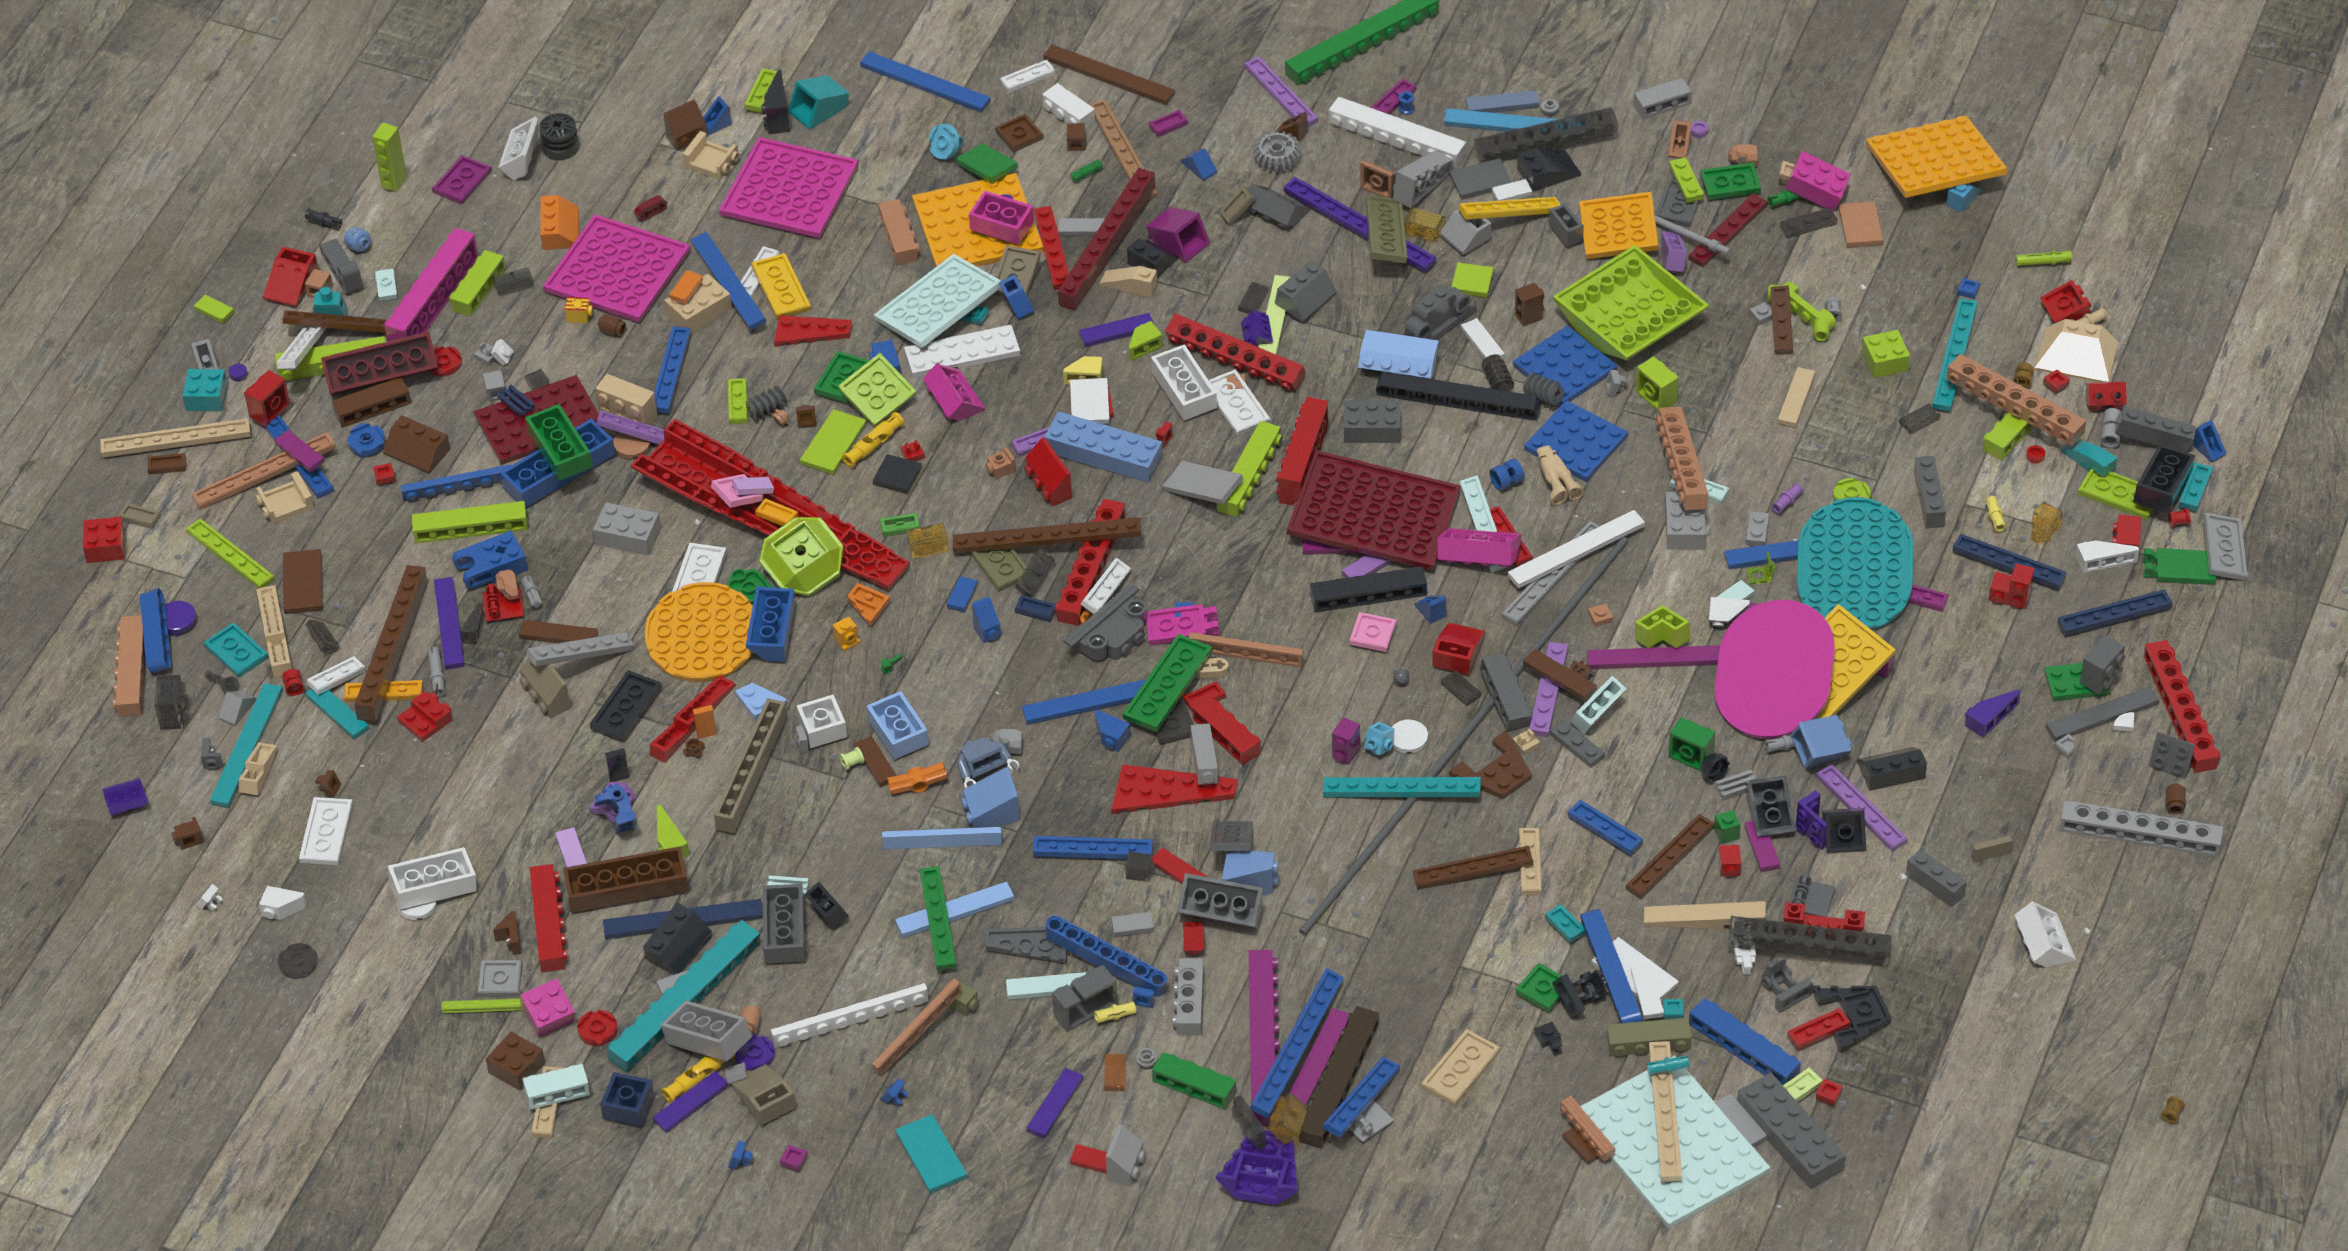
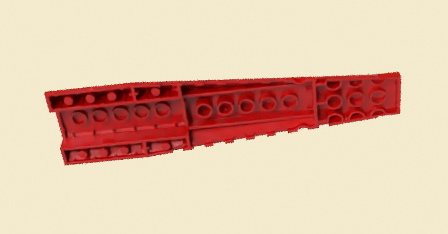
[630,419,910,591]

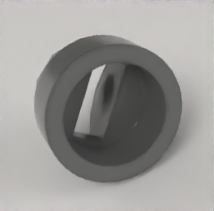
[1393,669,1409,685]

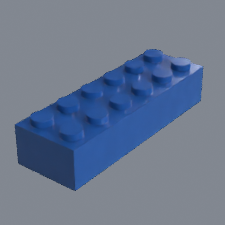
[500,418,615,507]

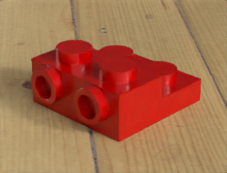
[2040,280,2092,323]
[397,690,452,742]

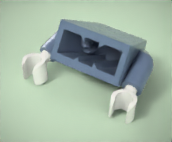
[957,738,1019,789]

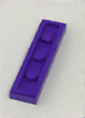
[1079,313,1154,347]
[1027,1068,1083,1139]
[653,1071,729,1133]

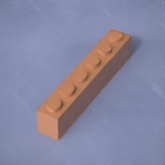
[113,615,145,717]

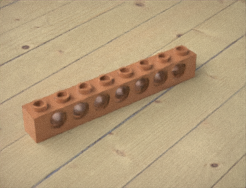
[1946,354,2086,446]
[1656,406,1708,510]

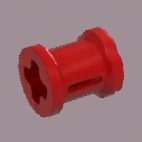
[2167,508,2191,528]

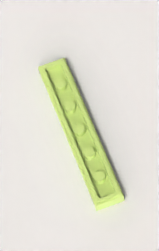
[1259,275,1290,354]

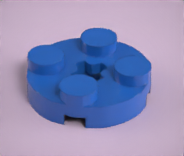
[347,423,385,458]

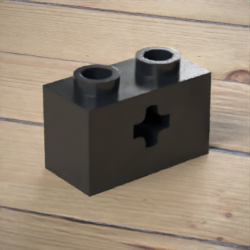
[804,882,849,929]

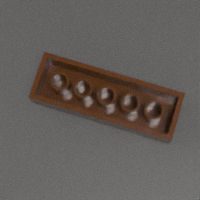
[563,846,689,913]

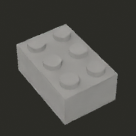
[1665,492,1706,550]
[593,502,661,556]

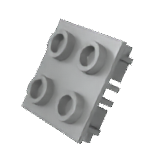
[1349,1100,1394,1143]

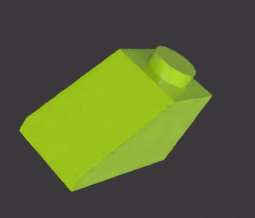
[1129,321,1163,361]

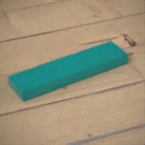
[306,689,369,740]

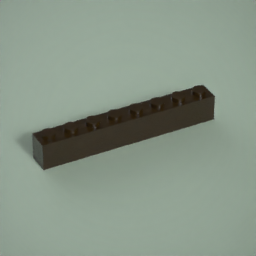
[1297,1006,1379,1149]

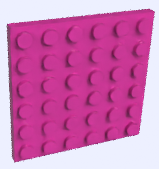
[719,137,859,238]
[543,214,691,322]

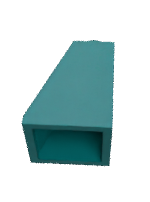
[787,75,850,129]

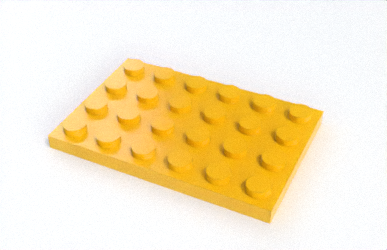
[1815,604,1896,719]

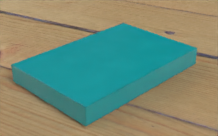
[203,622,269,678]

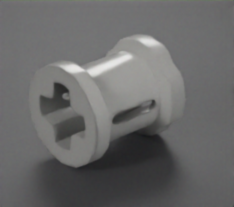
[1825,297,1842,321]

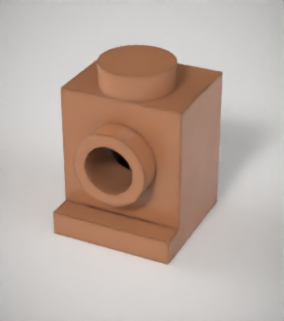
[985,447,1016,479]

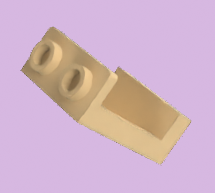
[682,131,739,180]
[255,471,314,524]

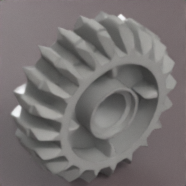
[1253,131,1301,173]

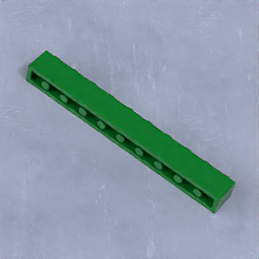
[1285,0,1439,86]

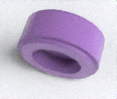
[1691,121,1708,138]

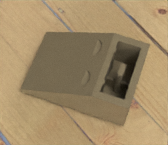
[730,1064,796,1126]

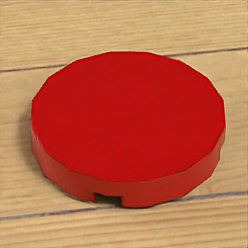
[430,346,462,377]
[577,1010,618,1046]

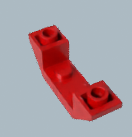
[1783,902,1866,940]

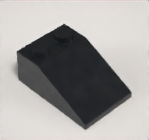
[761,70,790,135]
[1517,148,1581,192]
[1745,775,1796,837]

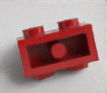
[2086,381,2127,409]

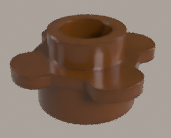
[683,738,705,757]

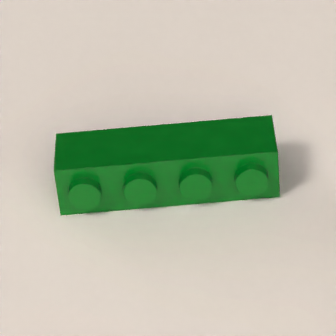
[1152,1052,1237,1110]

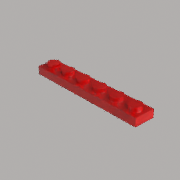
[1034,206,1069,290]

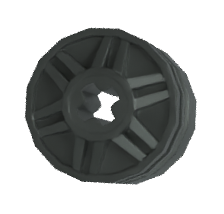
[539,113,579,161]

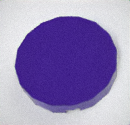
[735,1035,775,1071]

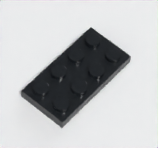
[590,670,662,741]

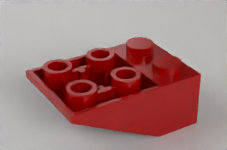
[263,246,319,307]
[1432,622,1486,675]

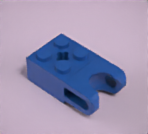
[452,531,528,589]

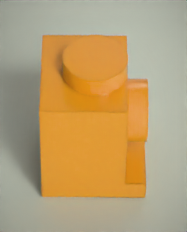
[832,616,860,651]

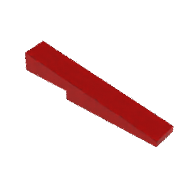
[650,676,735,763]

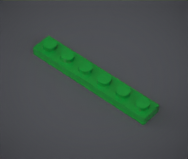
[920,866,957,971]

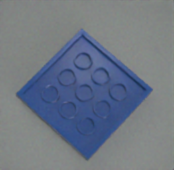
[1513,325,1618,405]
[1524,400,1628,482]

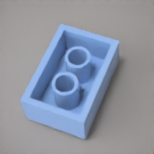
[866,691,929,760]

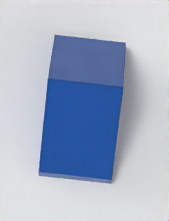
[703,96,732,135]
[1181,148,1217,181]
[2193,420,2227,462]
[1414,595,1446,624]

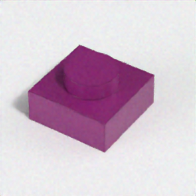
[780,1145,808,1171]

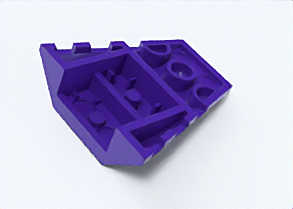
[1216,1128,1297,1205]

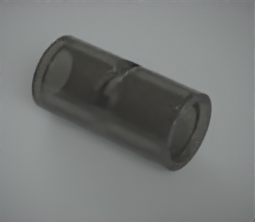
[493,267,533,294]

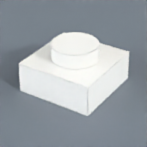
[490,339,513,366]

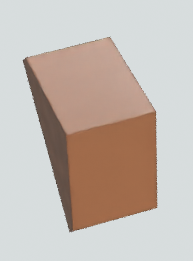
[1668,120,1692,158]

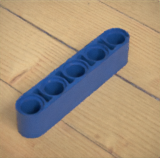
[140,588,171,674]

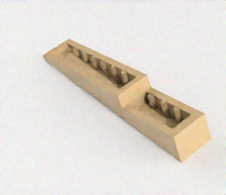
[256,585,292,678]
[1644,901,1766,930]

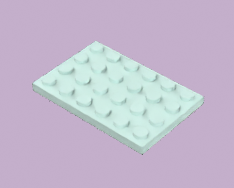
[874,254,1001,348]

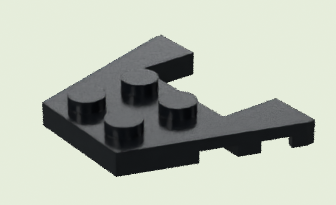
[1813,985,1891,1052]

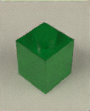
[1714,810,1741,844]

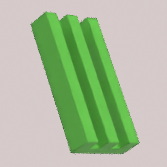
[880,513,920,537]

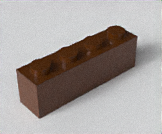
[332,377,411,428]

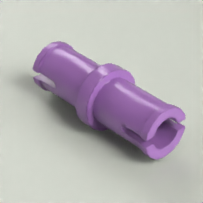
[1771,483,1803,514]

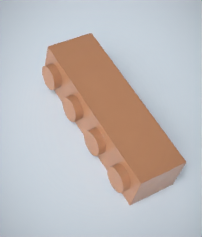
[878,199,920,265]

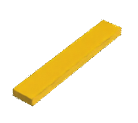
[1458,197,1561,220]

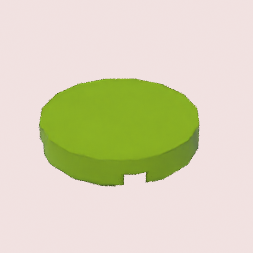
[1833,478,1871,501]

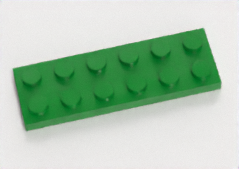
[1122,634,1212,732]

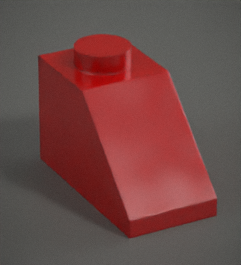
[1183,921,1204,954]

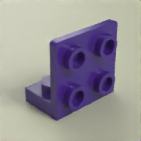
[1795,790,1827,850]

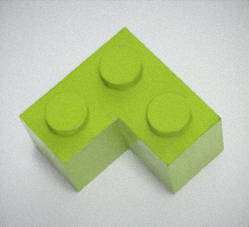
[1635,605,1690,648]

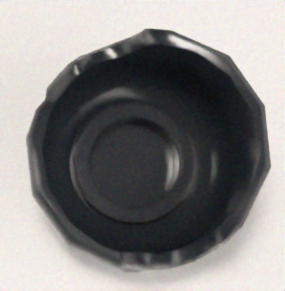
[1701,753,1730,782]

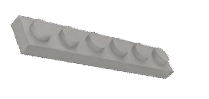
[526,633,634,666]

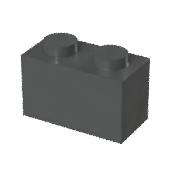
[1549,203,1584,247]

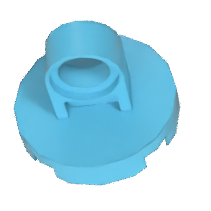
[929,124,964,159]

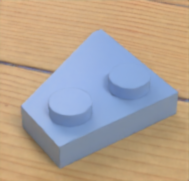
[735,683,787,720]

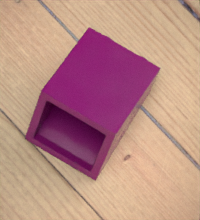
[1146,207,1210,263]

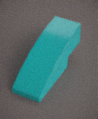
[2061,440,2117,477]

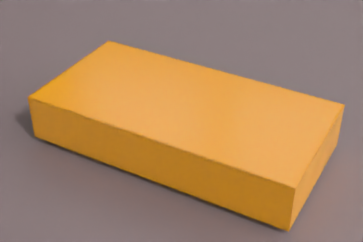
[756,499,798,526]

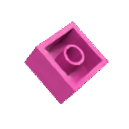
[520,978,575,1037]

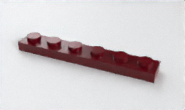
[1688,193,1768,268]

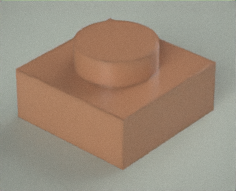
[1588,603,1613,627]

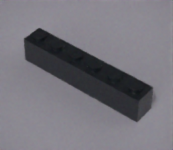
[1310,566,1427,613]

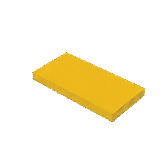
[751,253,811,319]

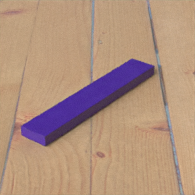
[434,577,464,669]

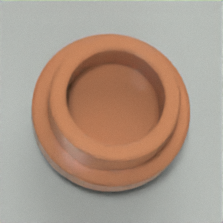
[772,409,789,427]

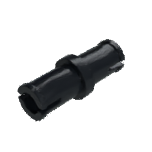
[305,208,342,230]

